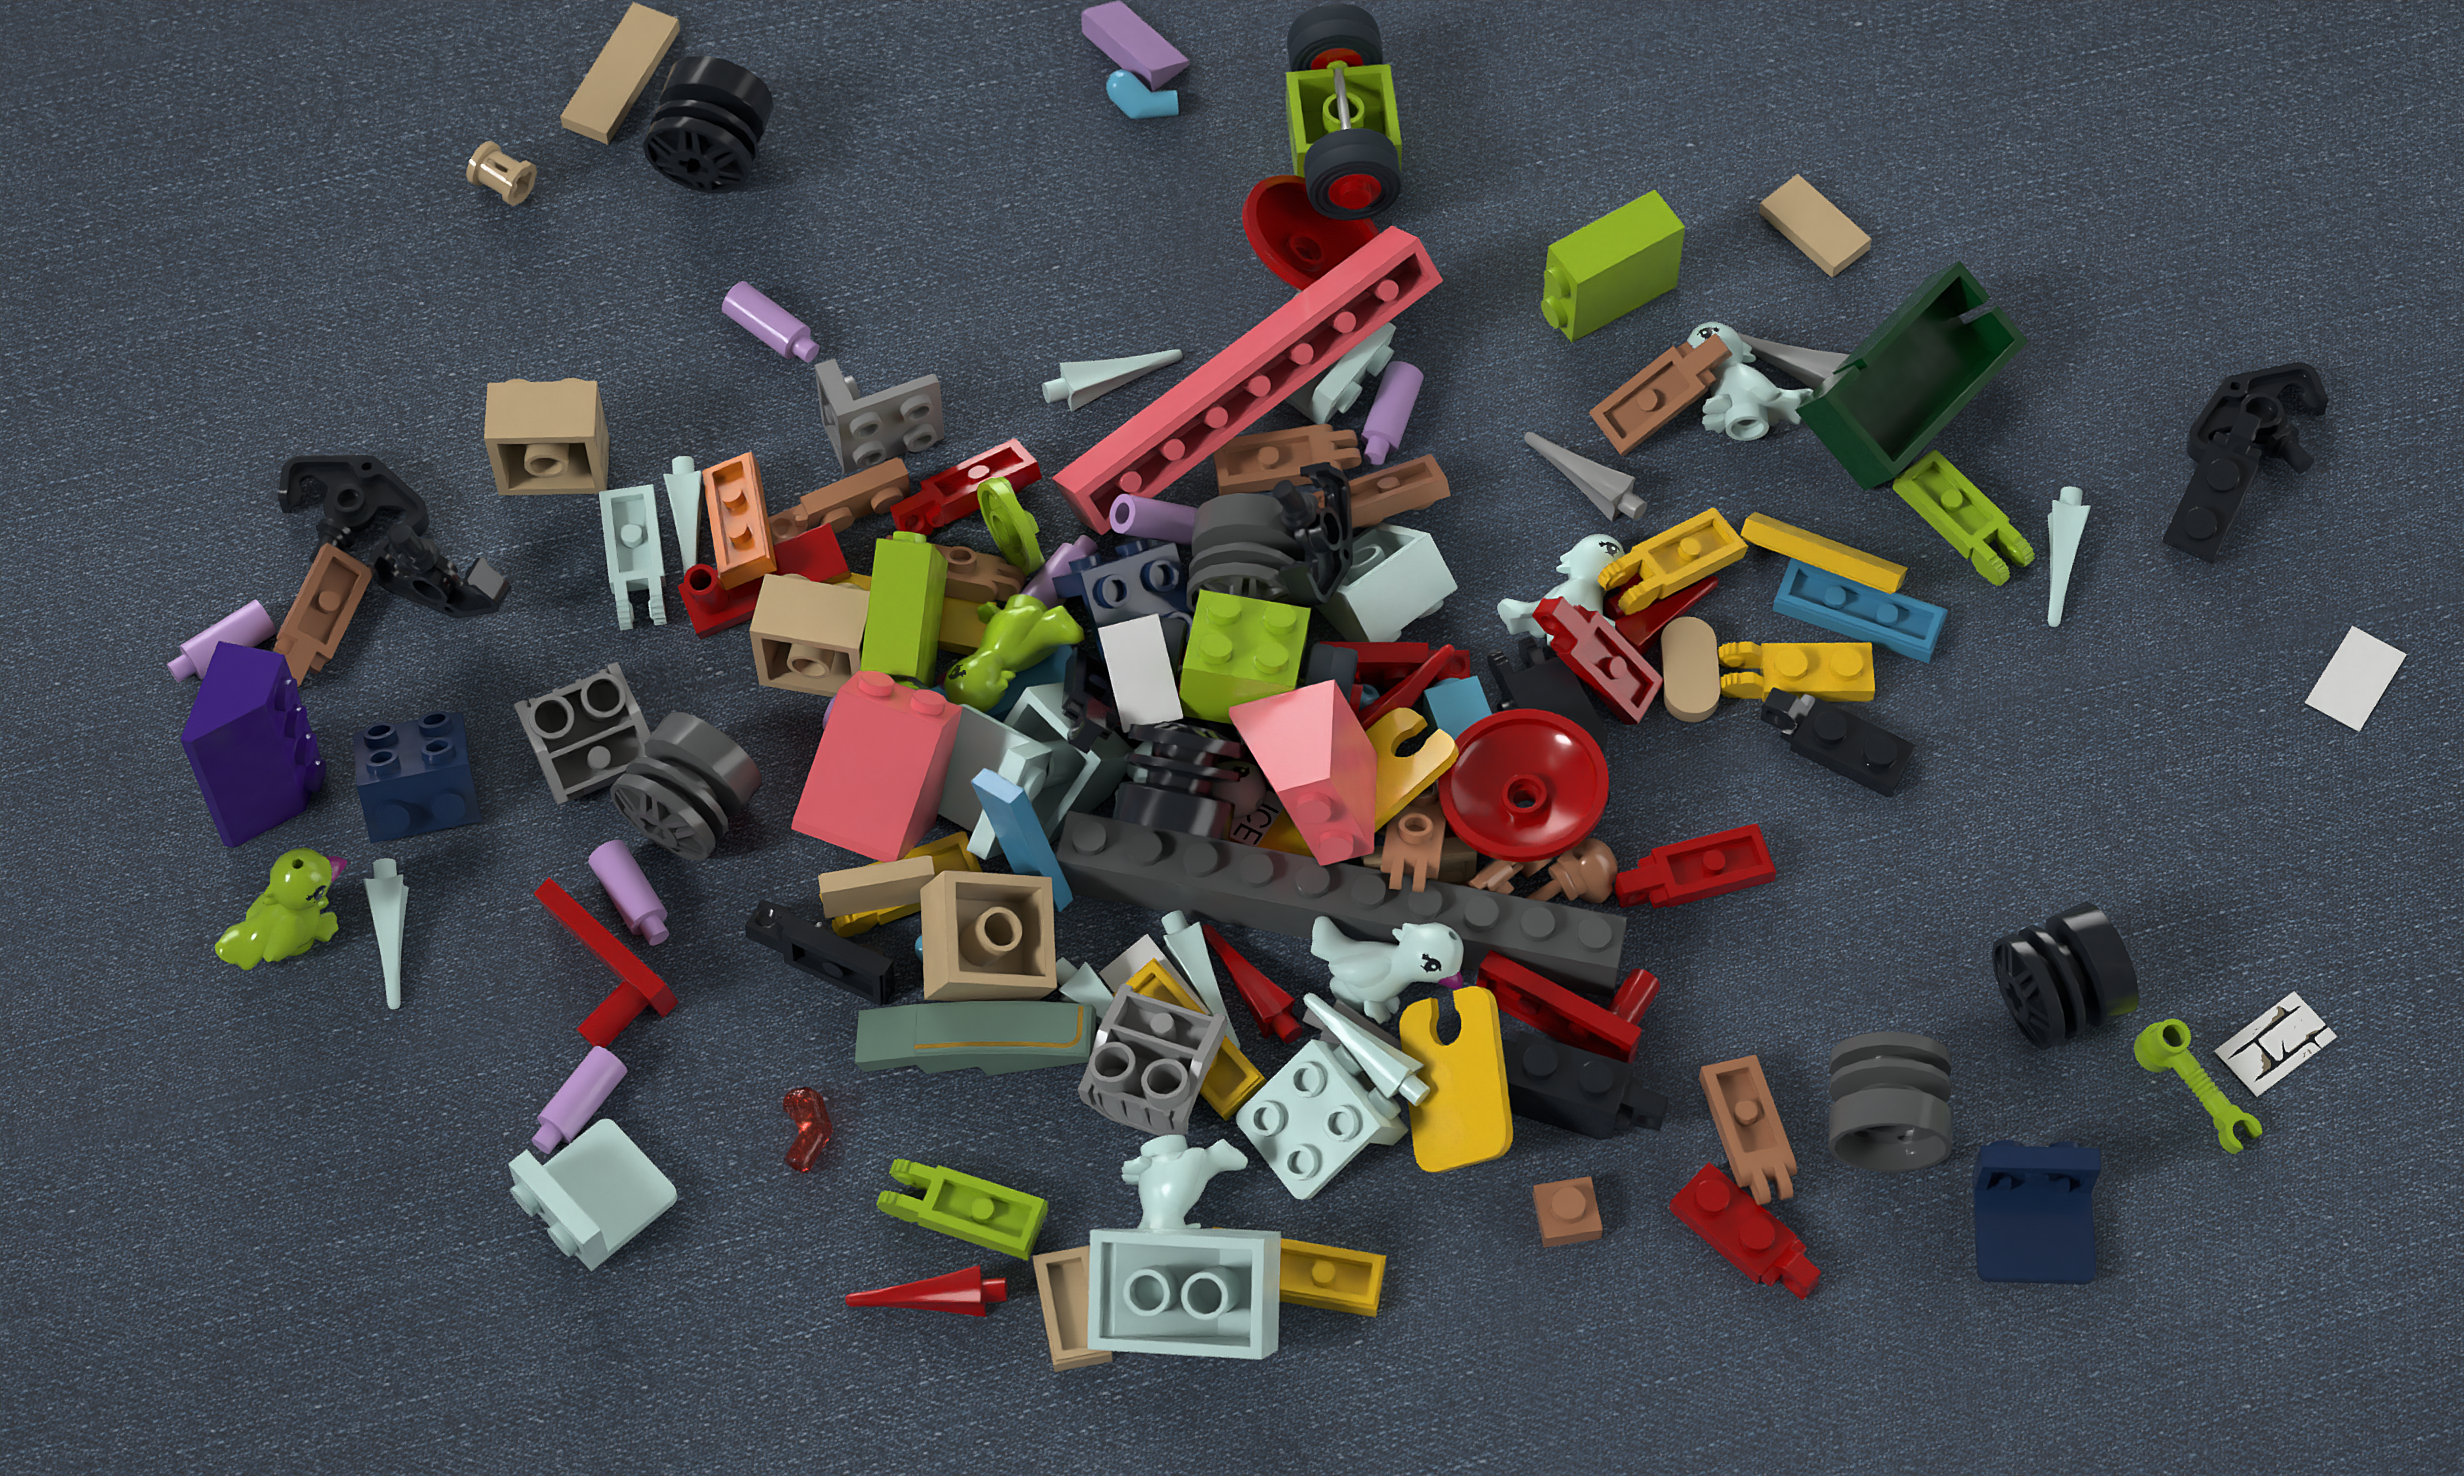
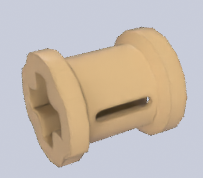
[466,141,537,206]

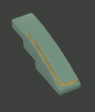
[855,1001,1096,1076]

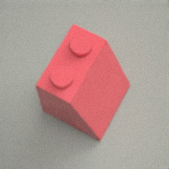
[791,670,963,863]
[1229,679,1377,866]

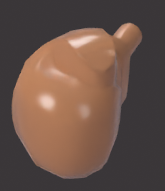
[1526,838,1619,904]

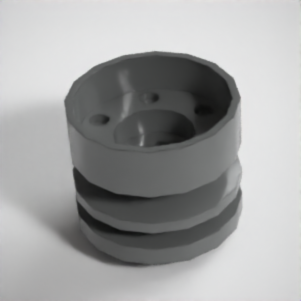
[1186,493,1306,615]
[610,712,762,861]
[1828,1031,1953,1173]

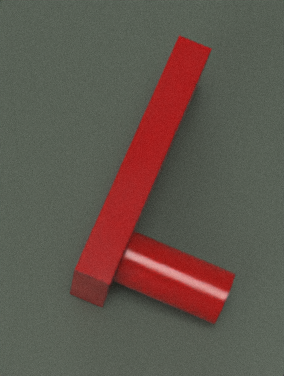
[677,522,852,640]
[533,877,679,1049]
[1476,950,1661,1064]

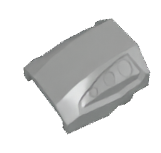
[513,662,651,805]
[1078,983,1228,1137]

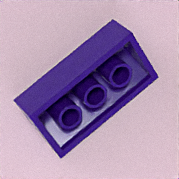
[180,641,326,848]

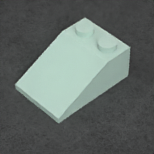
[1087,1229,1281,1360]

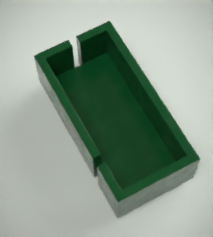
[1795,260,2029,491]

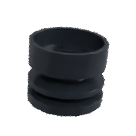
[643,56,773,194]
[1113,721,1247,841]
[1991,901,2139,1051]

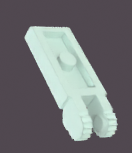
[599,484,667,630]

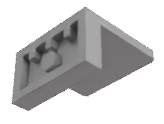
[814,358,945,474]

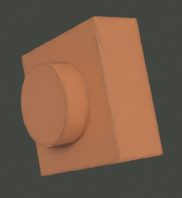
[1532,1176,1603,1248]

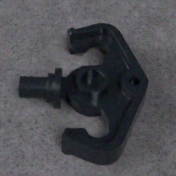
[2186,362,2328,474]
[278,455,430,564]
[1273,462,1353,608]
[366,525,511,618]

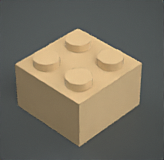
[484,378,610,495]
[749,573,870,697]
[920,870,1057,1002]

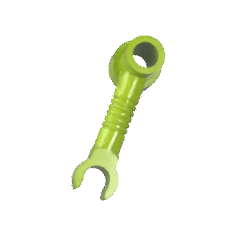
[2134,1019,2262,1154]

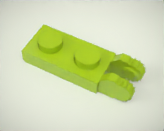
[1892,449,2035,586]
[876,1158,1049,1261]

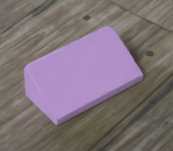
[1081,0,1189,92]

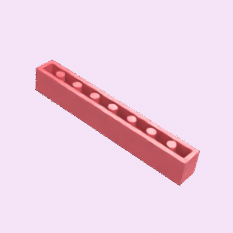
[1052,226,1443,536]

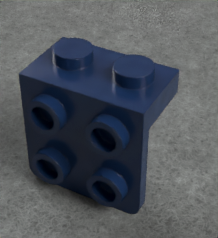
[1052,538,1194,664]
[353,711,482,843]
[1972,1140,2101,1285]

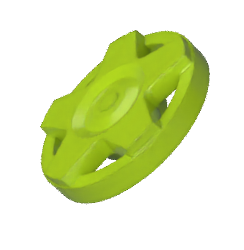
[977,476,1046,575]

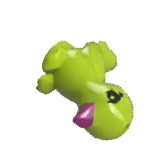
[935,594,1085,713]
[214,847,347,971]

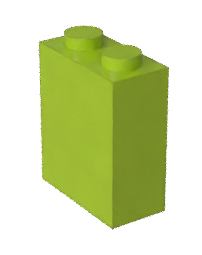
[1541,189,1685,343]
[860,531,948,690]

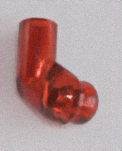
[783,1087,833,1174]

